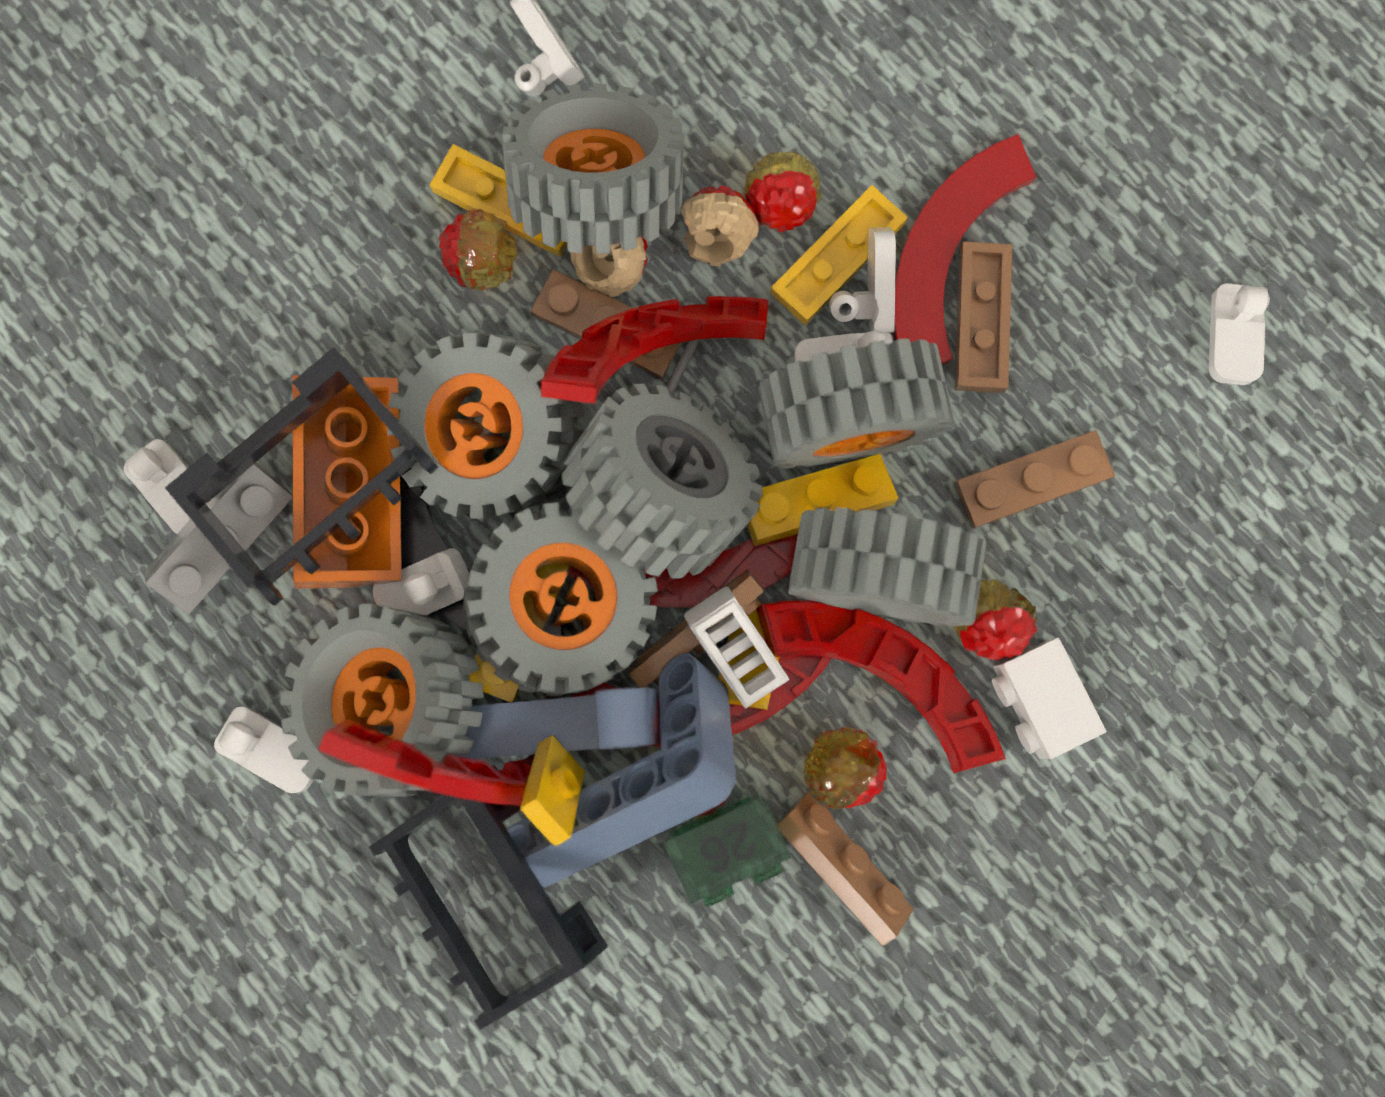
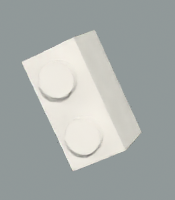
[992,637,1107,759]

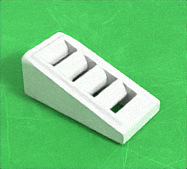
[684,587,790,709]

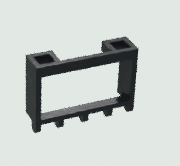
[165,347,439,606]
[369,764,608,1030]

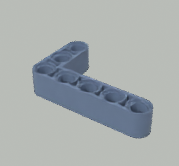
[495,653,736,888]
[454,688,661,759]

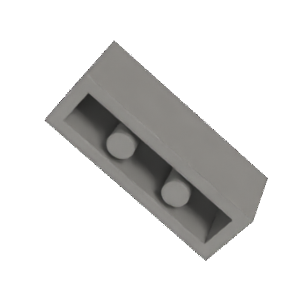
[145,463,293,615]

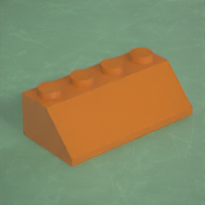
[292,375,401,589]

